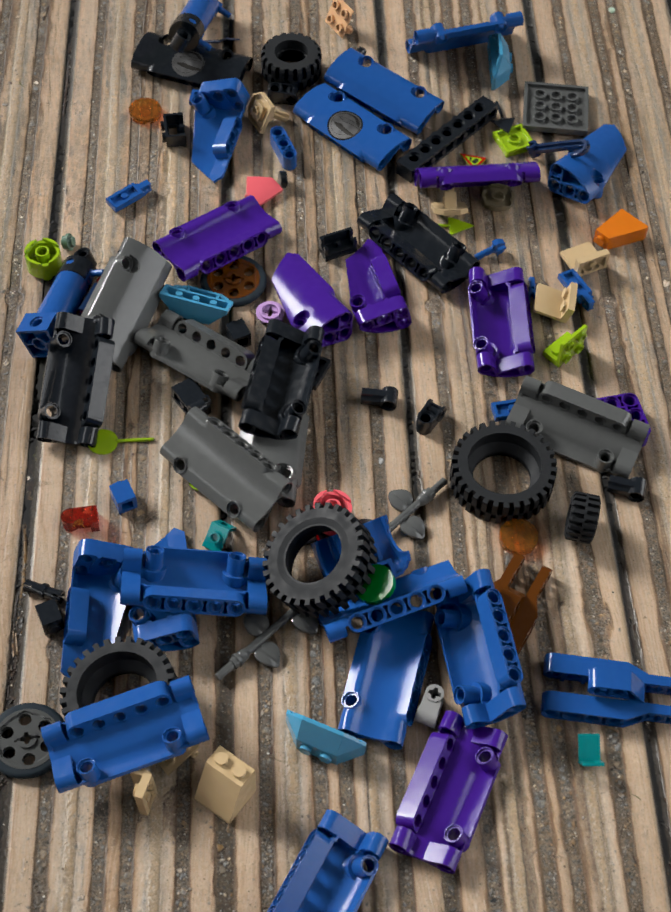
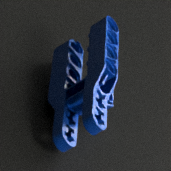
[541,653,671,728]

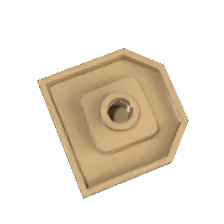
[248,92,289,134]
[431,188,468,217]

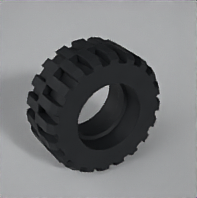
[261,32,322,90]

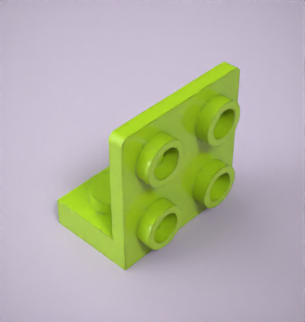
[542,324,588,368]

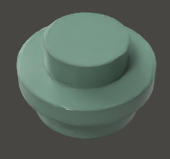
[61,233,76,251]

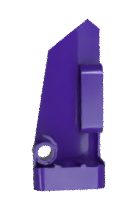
[345,239,412,333]

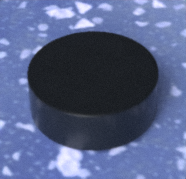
[278,171,288,188]

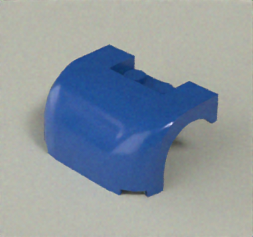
[310,515,411,578]

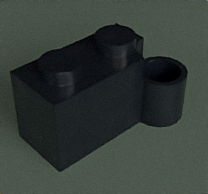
[171,378,212,415]

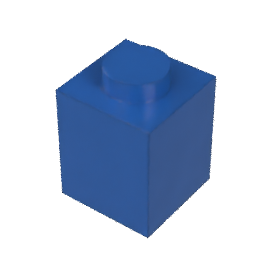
[109,479,138,514]

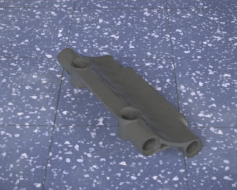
[134,309,255,402]
[505,375,651,478]
[160,406,293,532]

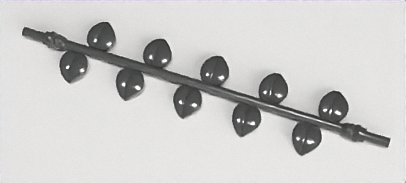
[214,478,447,681]

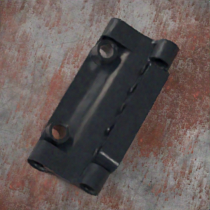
[36,312,115,448]

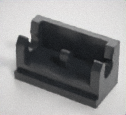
[319,227,357,261]

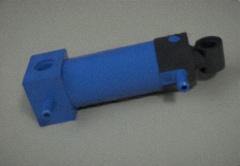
[16,247,104,358]

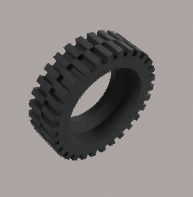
[450,420,557,524]
[262,502,377,618]
[59,636,178,717]

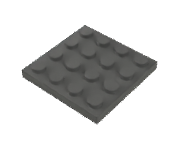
[522,81,589,136]

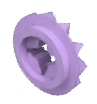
[256,301,284,324]

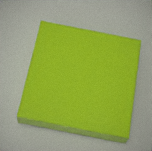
[492,123,533,158]

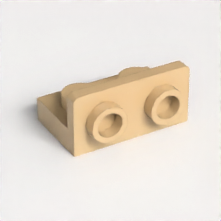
[130,769,157,816]

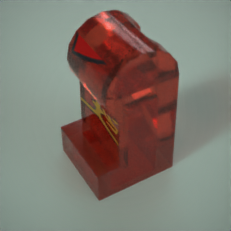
[61,505,100,532]

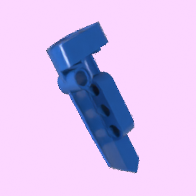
[191,78,250,183]

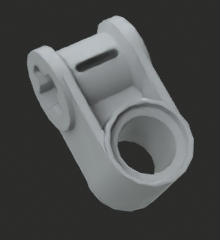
[414,684,444,728]

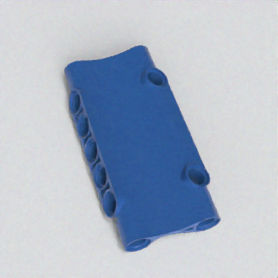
[406,11,524,54]
[318,560,468,643]
[337,605,435,750]
[41,675,210,794]

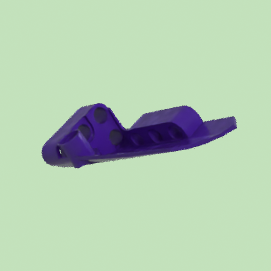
[271,253,353,347]

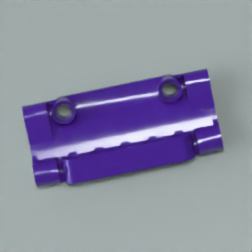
[152,195,282,282]
[389,710,508,874]

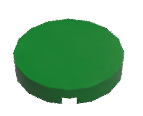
[357,564,396,605]

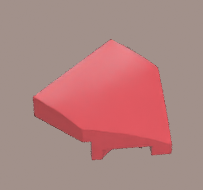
[245,176,283,206]

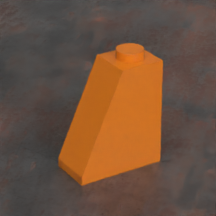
[593,208,649,250]

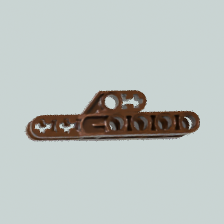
[494,552,552,655]

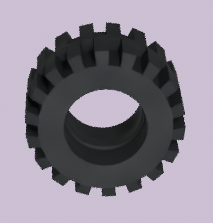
[564,491,601,544]

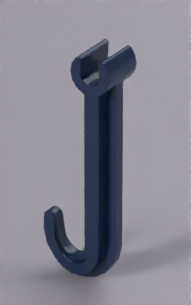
[526,139,590,158]

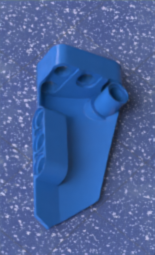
[548,124,627,204]
[129,528,200,652]
[61,539,134,678]

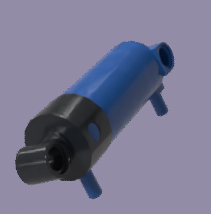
[168,0,231,53]

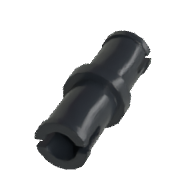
[23,579,65,603]

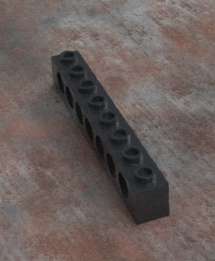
[396,95,498,183]

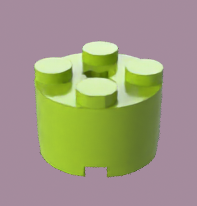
[24,238,63,280]

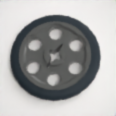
[0,703,65,779]

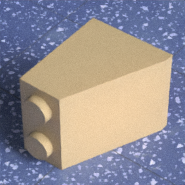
[194,745,256,824]

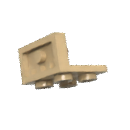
[560,242,610,277]
[533,282,578,323]

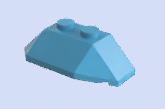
[487,33,513,90]
[159,284,233,325]
[286,710,367,765]

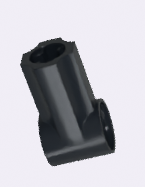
[360,386,398,411]
[607,475,647,503]

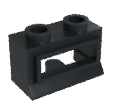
[160,112,187,147]

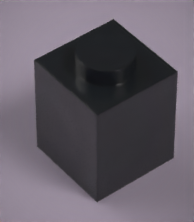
[226,319,251,348]
[35,599,64,635]

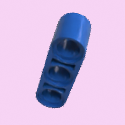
[270,126,297,170]

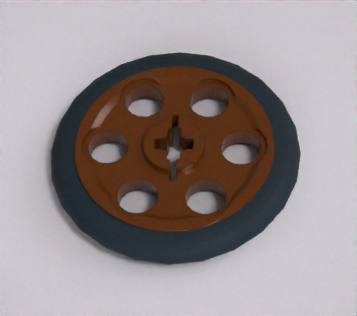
[200,256,267,307]

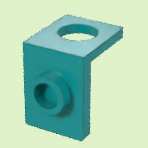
[202,520,237,551]
[578,733,605,766]

